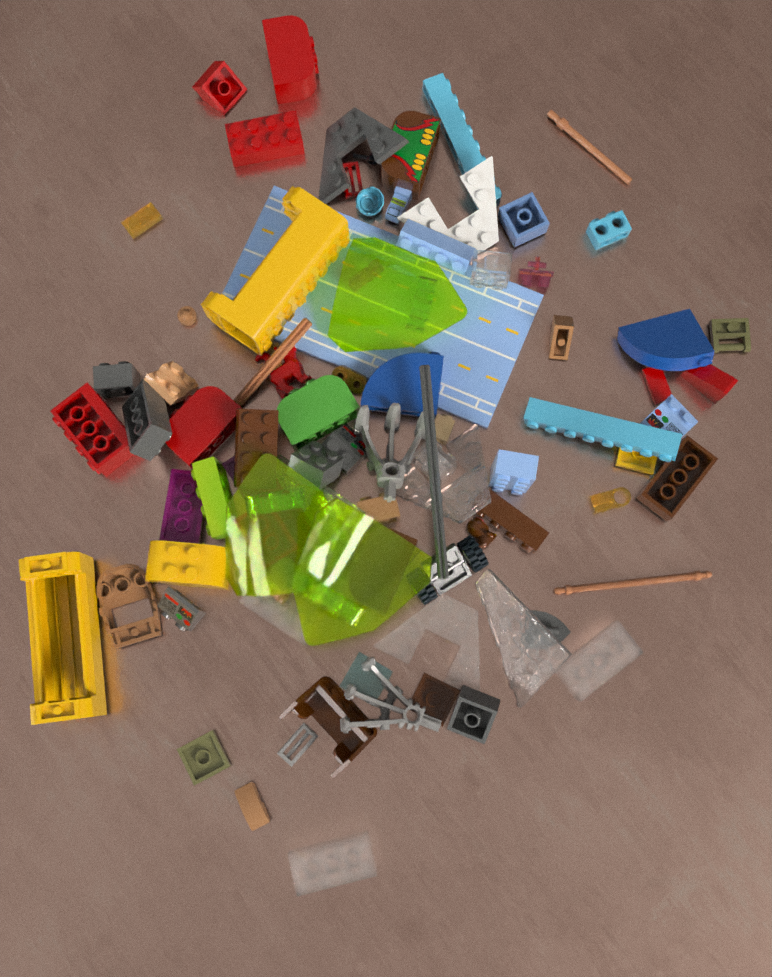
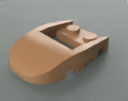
[96,564,162,649]

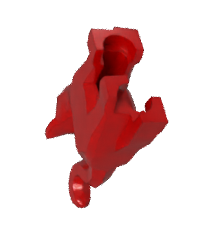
[255,345,313,399]

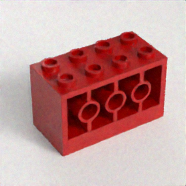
[50,382,134,477]

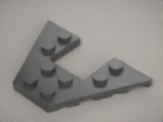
[318,107,409,204]

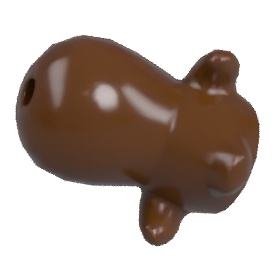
[466,517,497,549]

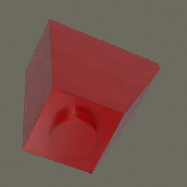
[680,364,739,404]

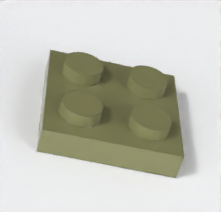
[177,730,231,786]

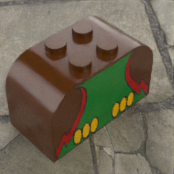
[380,111,441,201]

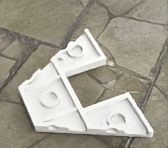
[397,156,499,257]

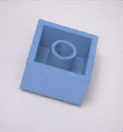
[497,192,550,248]

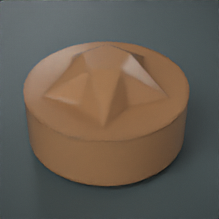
[177,306,197,326]

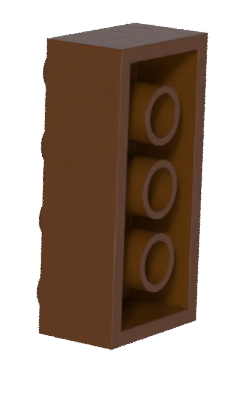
[234,408,279,489]
[636,435,718,522]

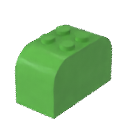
[277,375,360,452]

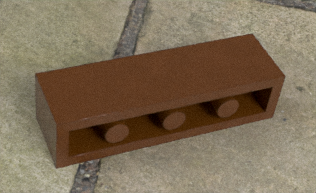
[472,487,549,554]

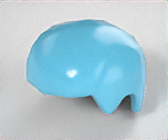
[356,186,384,216]

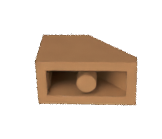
[549,315,574,360]

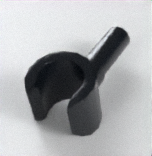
[353,151,377,166]

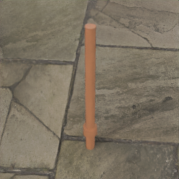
[547,110,633,185]

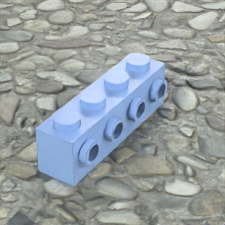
[396,219,476,275]

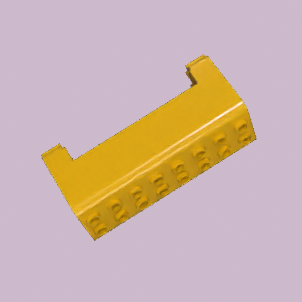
[201,186,350,356]
[19,552,107,725]

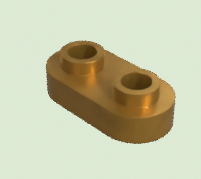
[332,365,368,393]

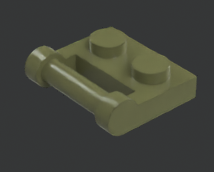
[709,318,751,353]

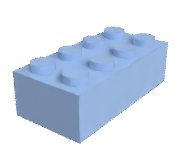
[488,449,539,495]

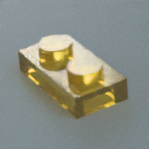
[121,202,163,239]

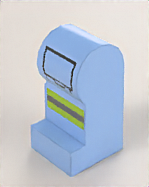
[385,186,412,224]

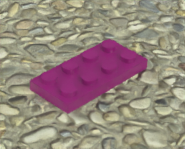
[159,469,204,544]

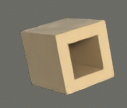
[435,414,455,445]

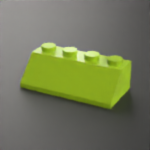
[191,456,243,540]

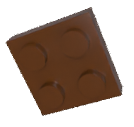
[411,673,460,727]

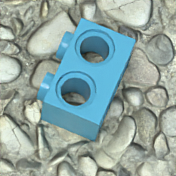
[586,210,632,250]

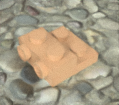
[144,361,199,406]

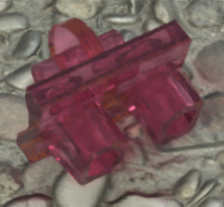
[518,256,554,288]

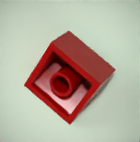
[192,61,247,115]

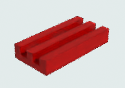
[342,161,363,200]

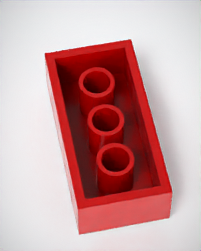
[225,110,305,168]

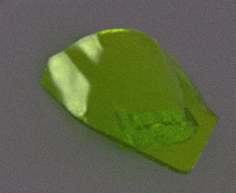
[327,237,467,352]
[225,453,353,596]
[291,498,432,646]

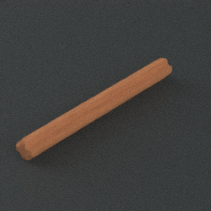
[234,318,312,407]

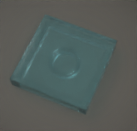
[340,652,393,706]

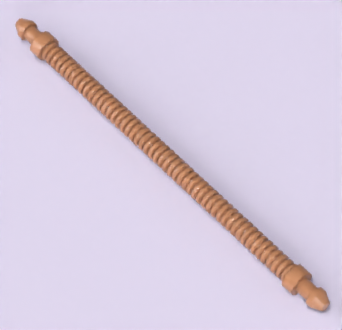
[554,571,712,595]

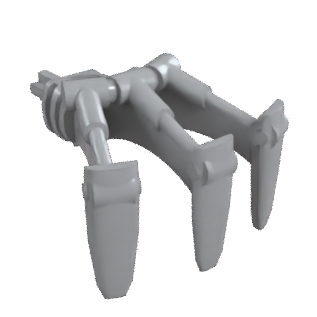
[353,403,426,502]
[340,656,442,733]

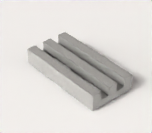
[277,723,318,767]

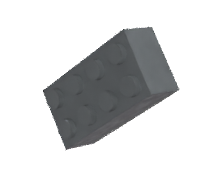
[122,379,172,461]

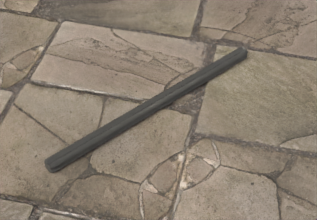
[419,365,449,579]

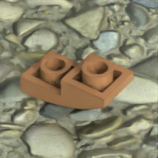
[234,782,270,831]

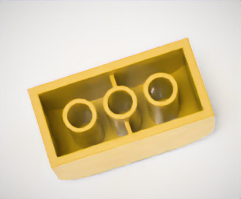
[145,540,232,590]

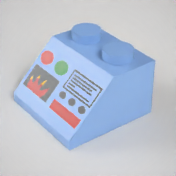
[640,394,698,437]

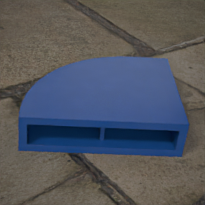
[617,308,715,371]
[360,352,444,419]

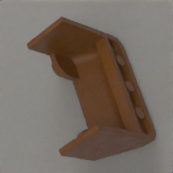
[278,676,377,778]

